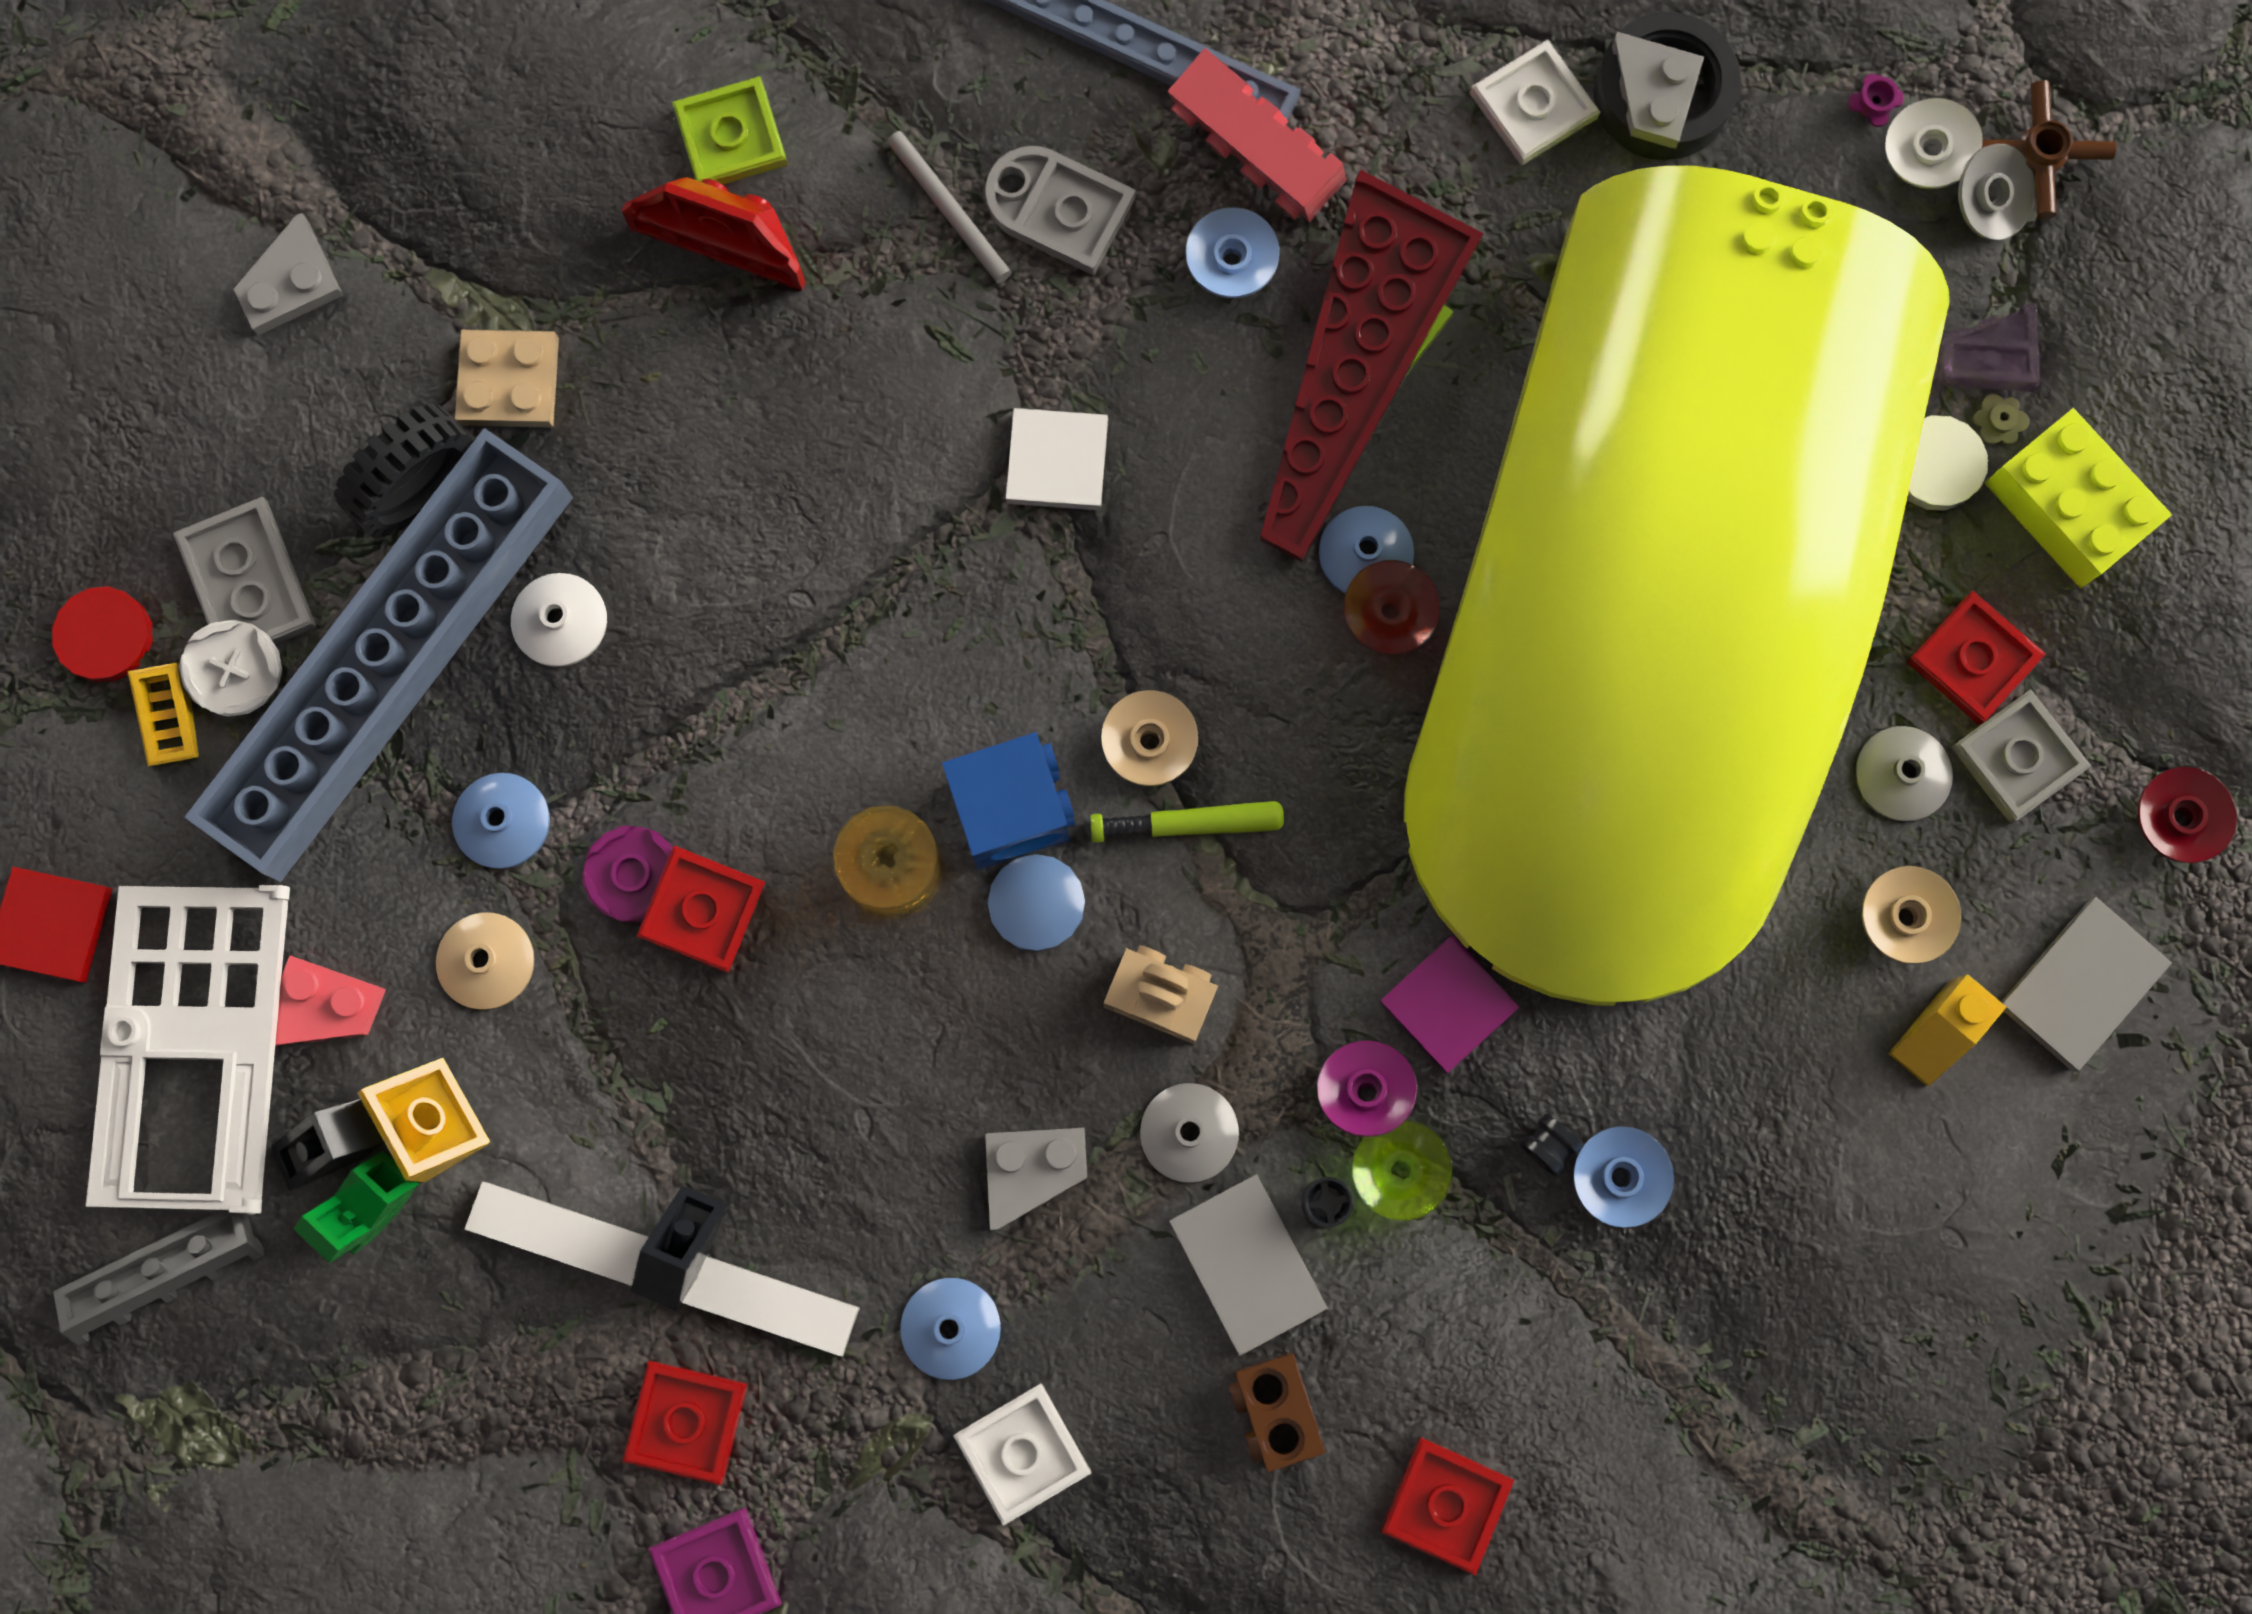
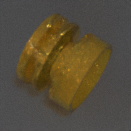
[833,805,943,919]

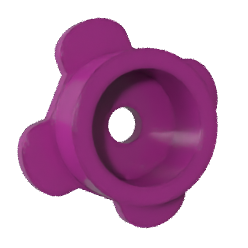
[1848,74,1904,127]

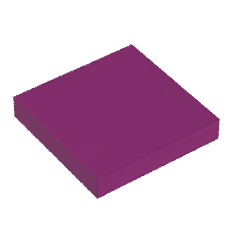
[1379,935,1519,1074]
[648,1507,782,1614]

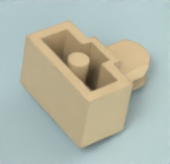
[1104,945,1218,1045]

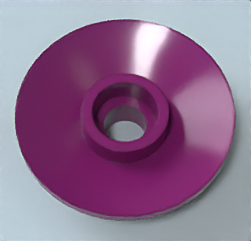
[1317,1041,1417,1137]

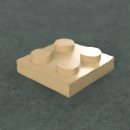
[455,330,559,428]

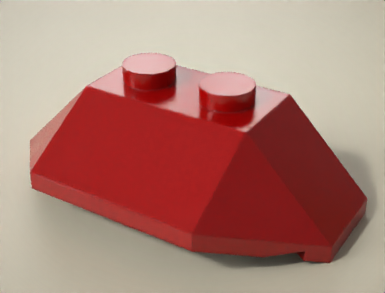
[622,177,806,291]

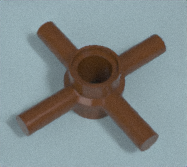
[1982,80,2117,219]

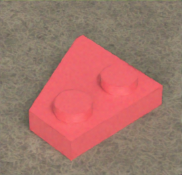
[275,956,386,1047]

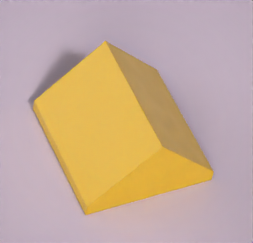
[358,1058,490,1183]

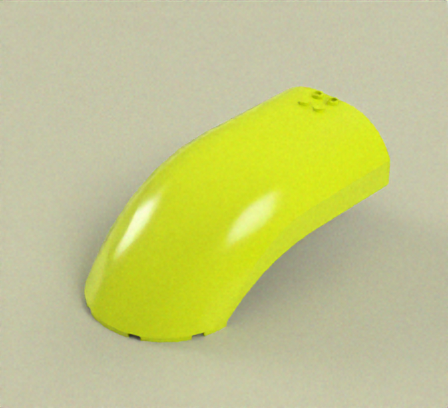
[1404,166,1950,1006]

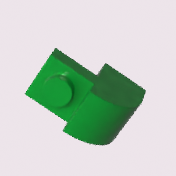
[294,1151,418,1263]

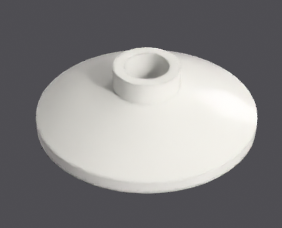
[1885,98,1983,189]
[511,573,607,667]

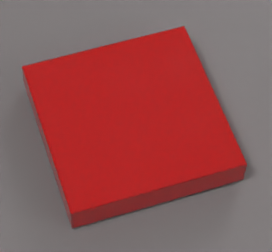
[1906,590,2046,725]
[636,845,765,973]
[0,866,113,983]
[622,1360,748,1485]
[1380,1436,1514,1576]

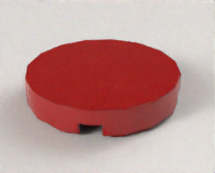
[52,586,153,683]

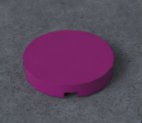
[582,826,673,922]

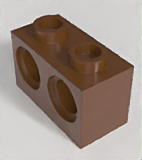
[1228,1352,1326,1472]

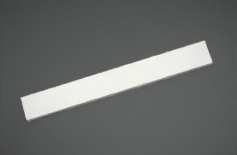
[465,1181,859,1356]

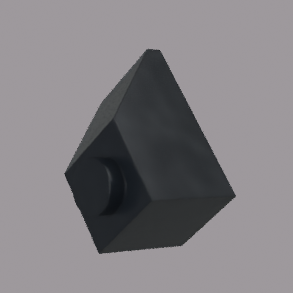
[271,1099,385,1191]
[630,1186,728,1311]

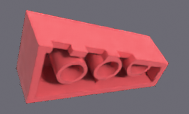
[1168,48,1347,222]

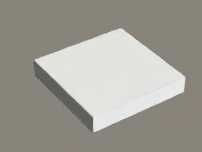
[1470,40,1600,166]
[1006,408,1108,510]
[953,1383,1091,1526]

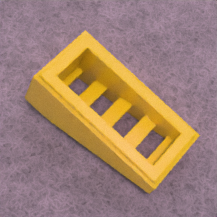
[127,663,199,766]

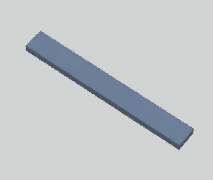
[984,0,1301,120]

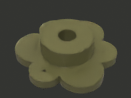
[1973,394,2030,445]

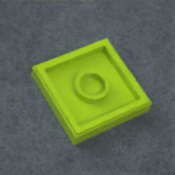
[672,76,788,185]

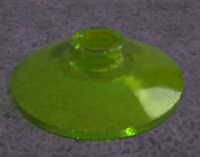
[1352,1120,1452,1221]

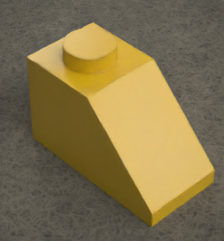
[1888,974,2006,1086]

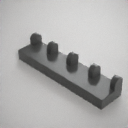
[53,1210,265,1346]

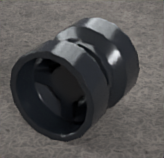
[1301,1177,1354,1228]

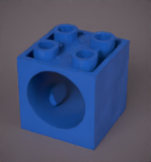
[942,732,1075,871]

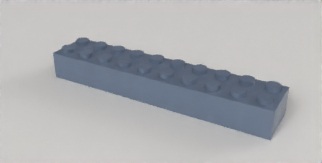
[184,428,573,882]

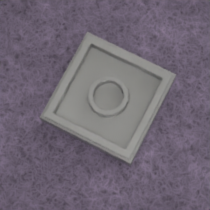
[1951,689,2091,824]

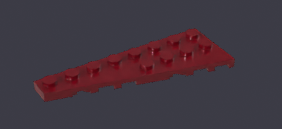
[1260,169,1483,563]

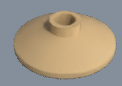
[1101,690,1198,786]
[1862,866,1961,964]
[436,912,535,1010]

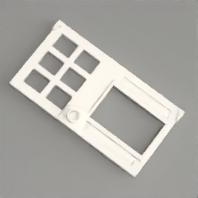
[86,885,290,1215]

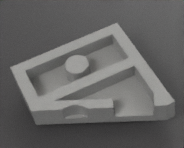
[1612,32,1704,149]
[234,213,344,335]
[985,1128,1087,1230]

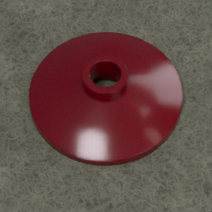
[2138,767,2237,864]

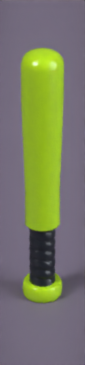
[1090,801,1284,843]

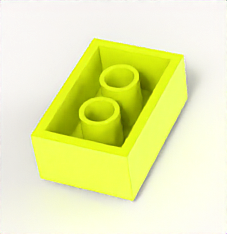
[1984,408,2172,589]

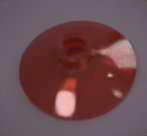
[1344,560,1440,654]

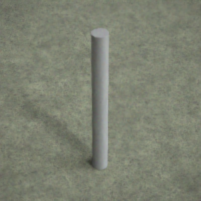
[887,131,1012,284]

